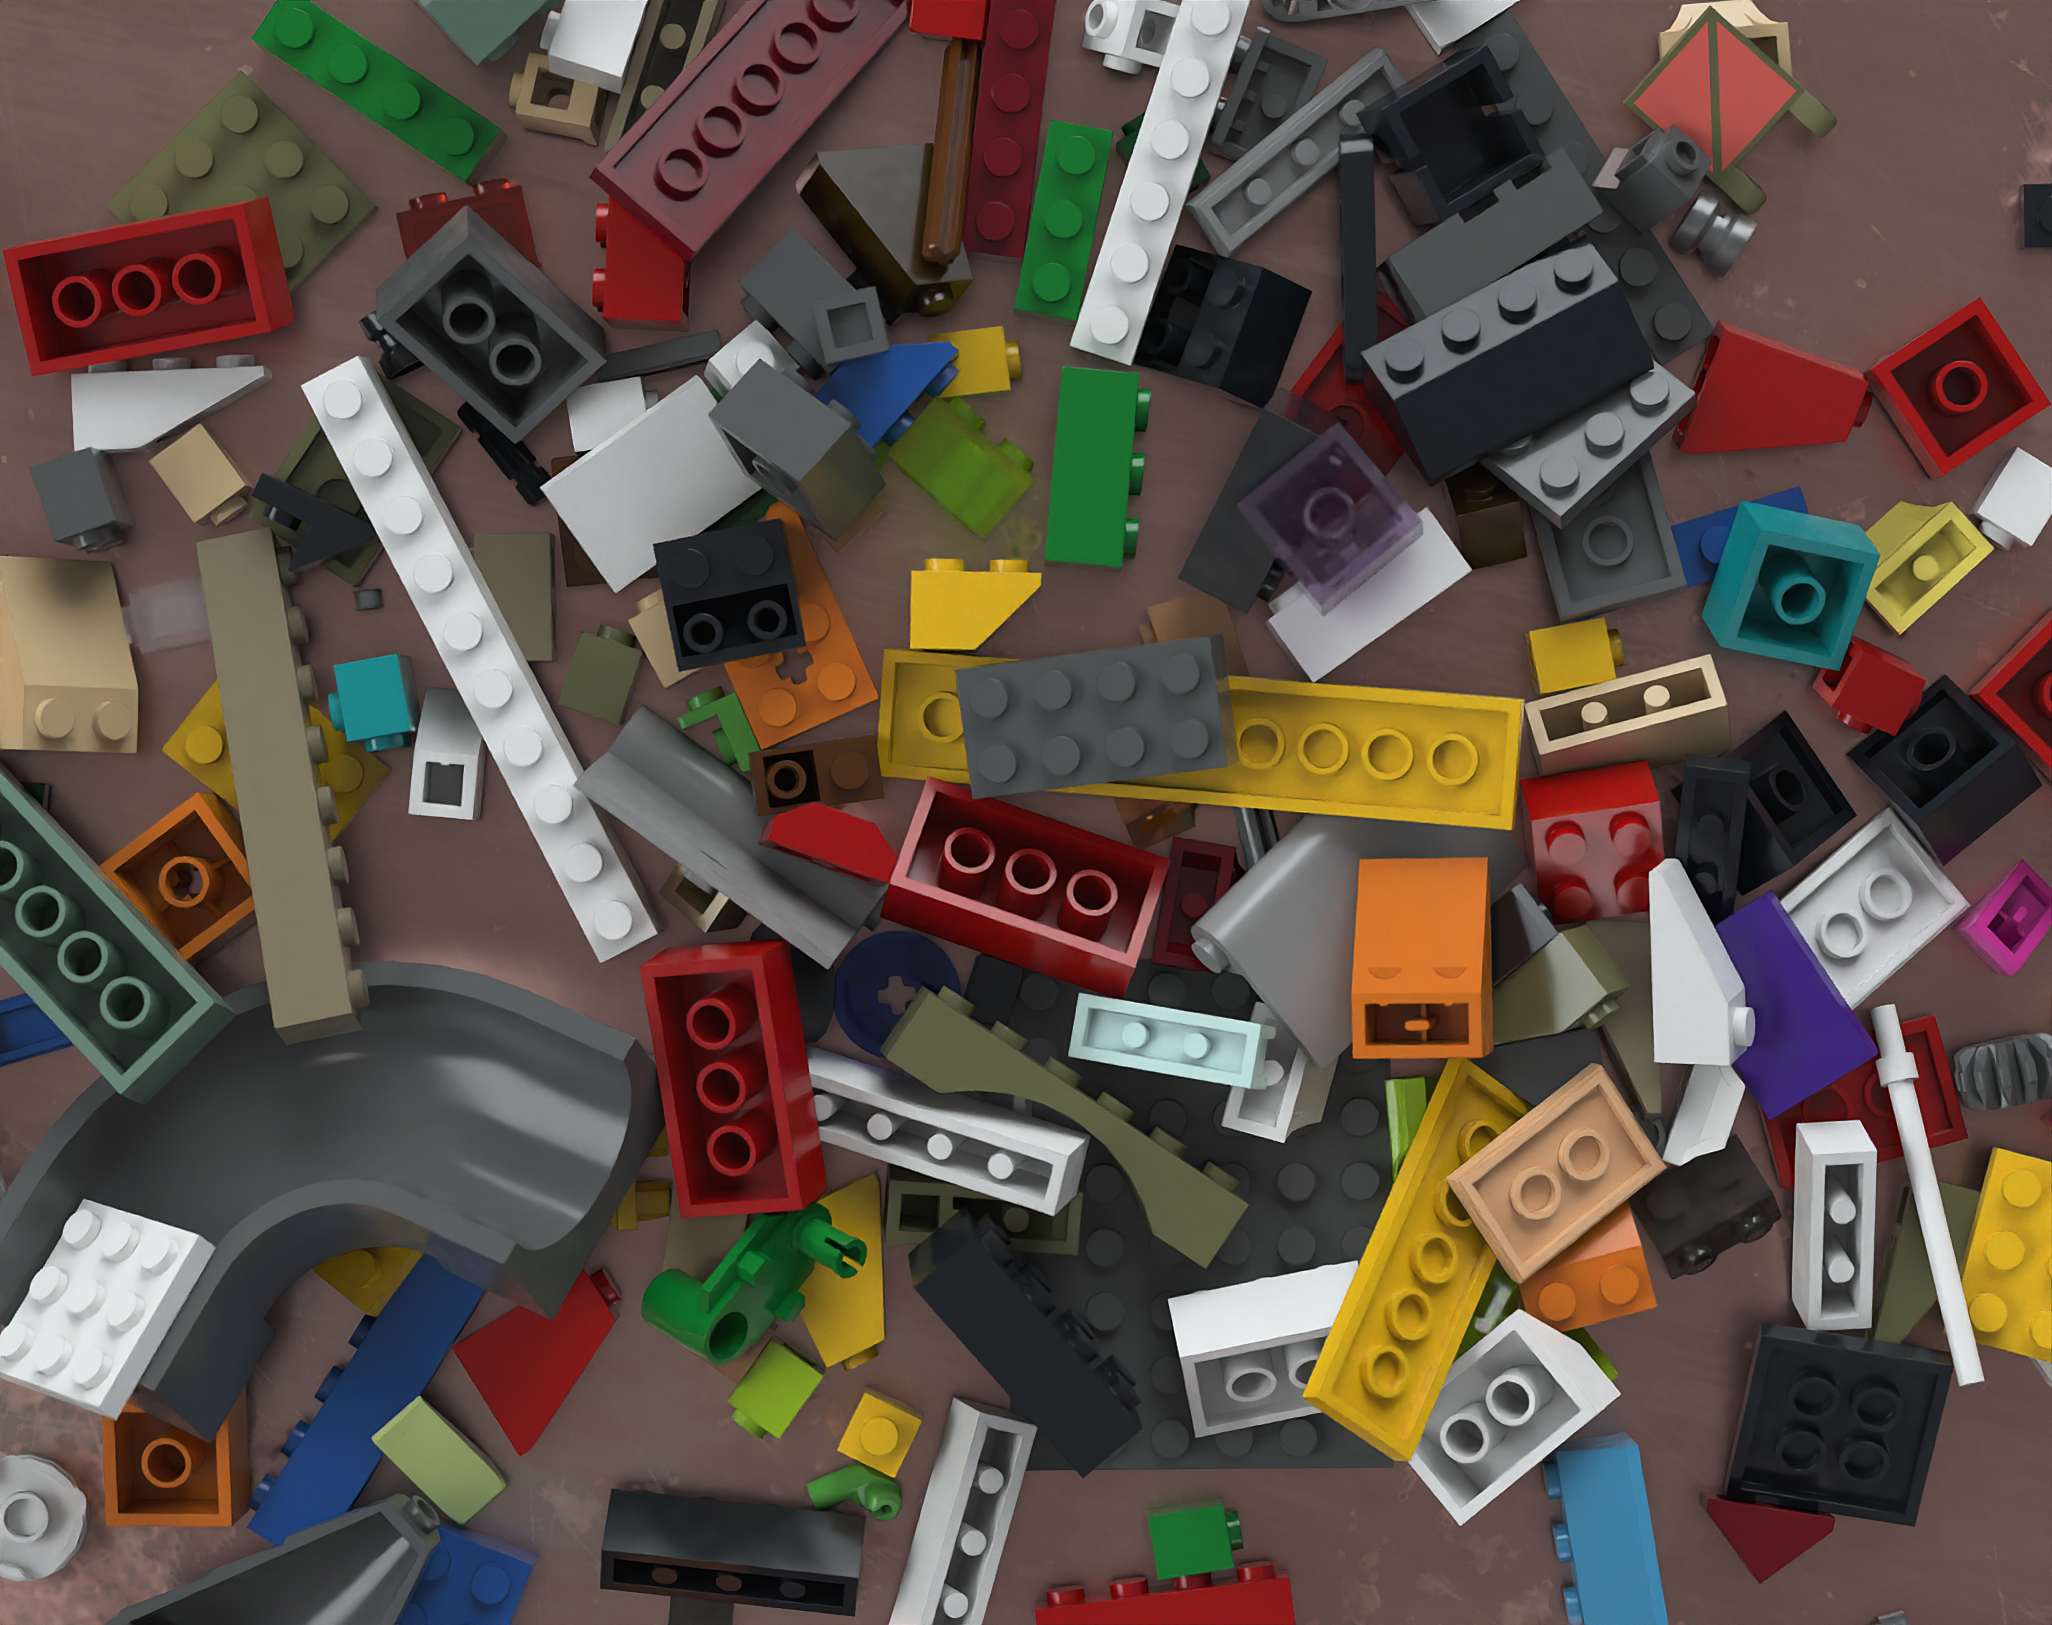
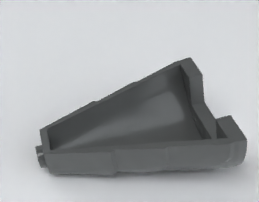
[105,1494,441,1625]

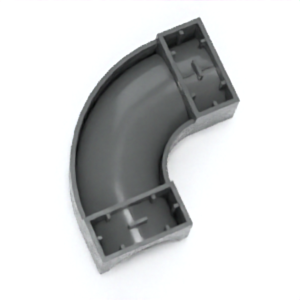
[0,961,666,1443]

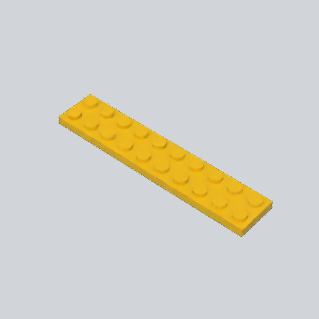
[877,648,1524,830]

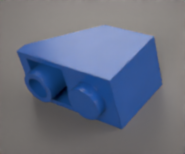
[814,342,960,450]

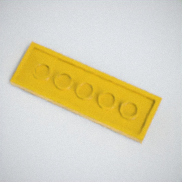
[1301,1058,1534,1461]

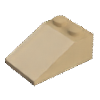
[0,556,139,754]

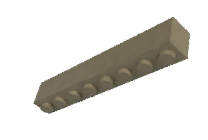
[195,527,370,1045]

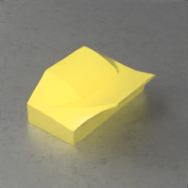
[1865,500,1995,636]

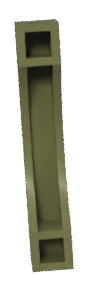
[879,986,1249,1269]

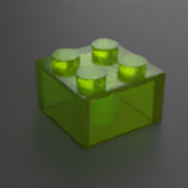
[886,395,1036,544]

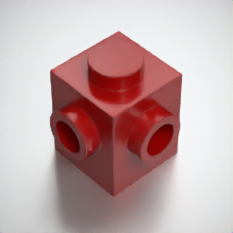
[1812,635,1927,736]

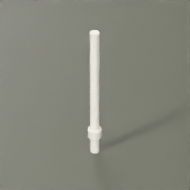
[1870,1004,1985,1387]

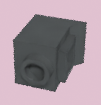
[1591,124,1712,234]

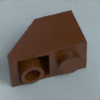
[747,735,884,816]

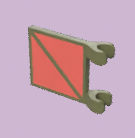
[1623,5,1837,214]

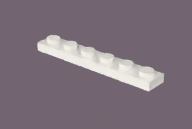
[1069,0,1252,366]

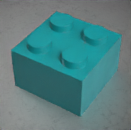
[1701,500,1881,671]

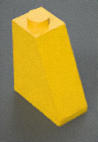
[798,1169,886,1371]

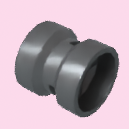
[1668,189,1757,278]

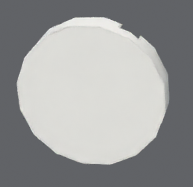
[0,1452,91,1581]

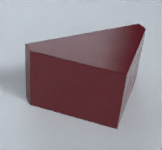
[1699,1491,1835,1584]

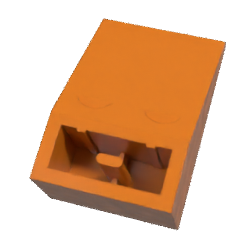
[1351,857,1494,1059]

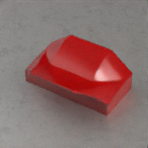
[758,802,897,887]

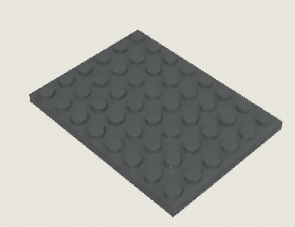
[1007,958,1394,1471]

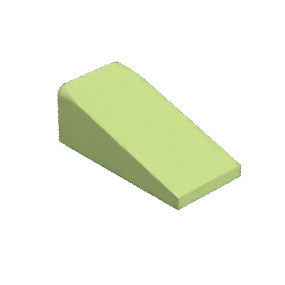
[371,1395,506,1525]

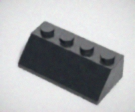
[1361,235,1654,487]

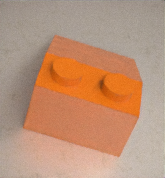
[1513,1200,1658,1333]

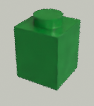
[1147,1497,1244,1581]

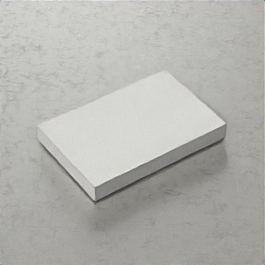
[540,375,762,593]
[1779,807,1971,1010]

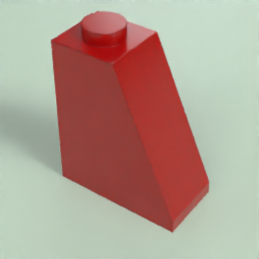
[1672,320,1873,454]
[452,1262,623,1457]

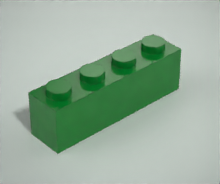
[251,0,508,190]

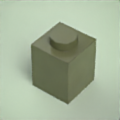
[558,624,646,725]

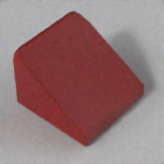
[909,0,991,42]

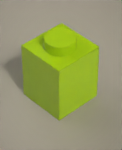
[727,1334,826,1439]

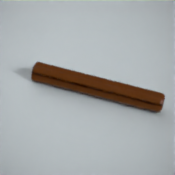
[922,39,982,266]

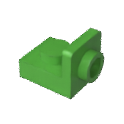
[677,686,762,773]

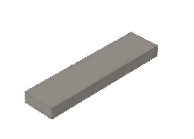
[1185,47,1406,257]

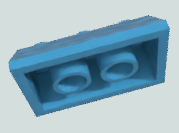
[1542,1432,1669,1625]

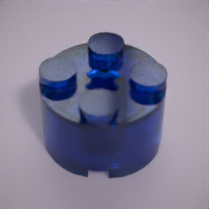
[834,929,962,1059]

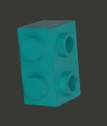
[328,654,421,753]

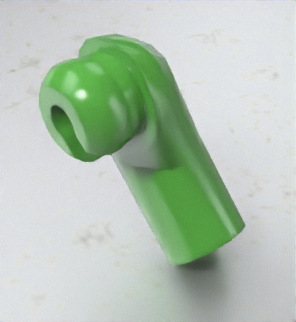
[806,1463,902,1521]

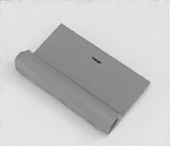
[573,704,890,969]
[1191,813,1528,1071]

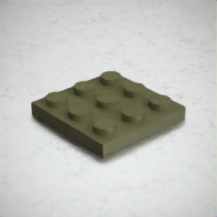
[105,70,379,343]

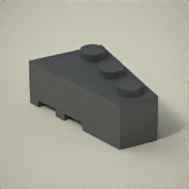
[1376,146,1604,327]

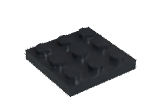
[1725,1322,1954,1527]

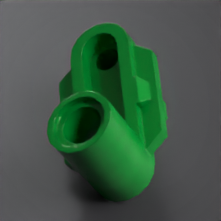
[641,1201,867,1365]

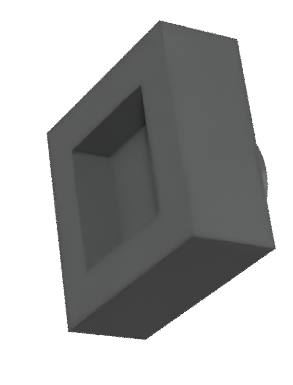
[811,286,891,367]

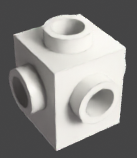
[1082,0,1180,76]

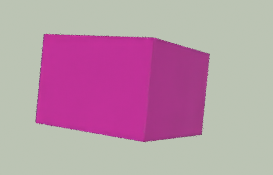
[1951,859,2052,976]

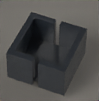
[1356,45,1546,225]

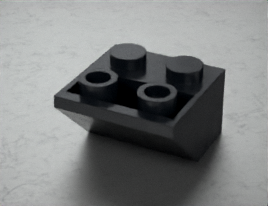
[1133,244,1312,410]
[653,518,807,672]

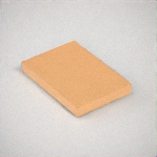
[1445,1063,1667,1284]

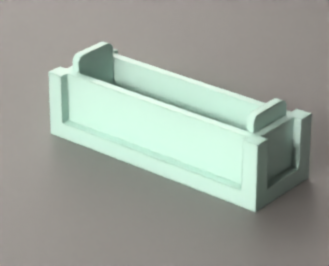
[1068,993,1276,1091]

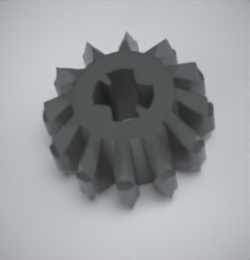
[1954,1032,2052,1112]

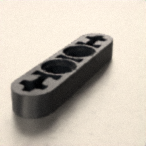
[1338,133,1378,385]

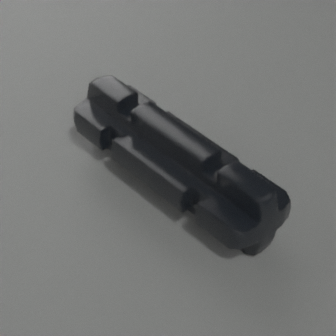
[457,401,552,506]

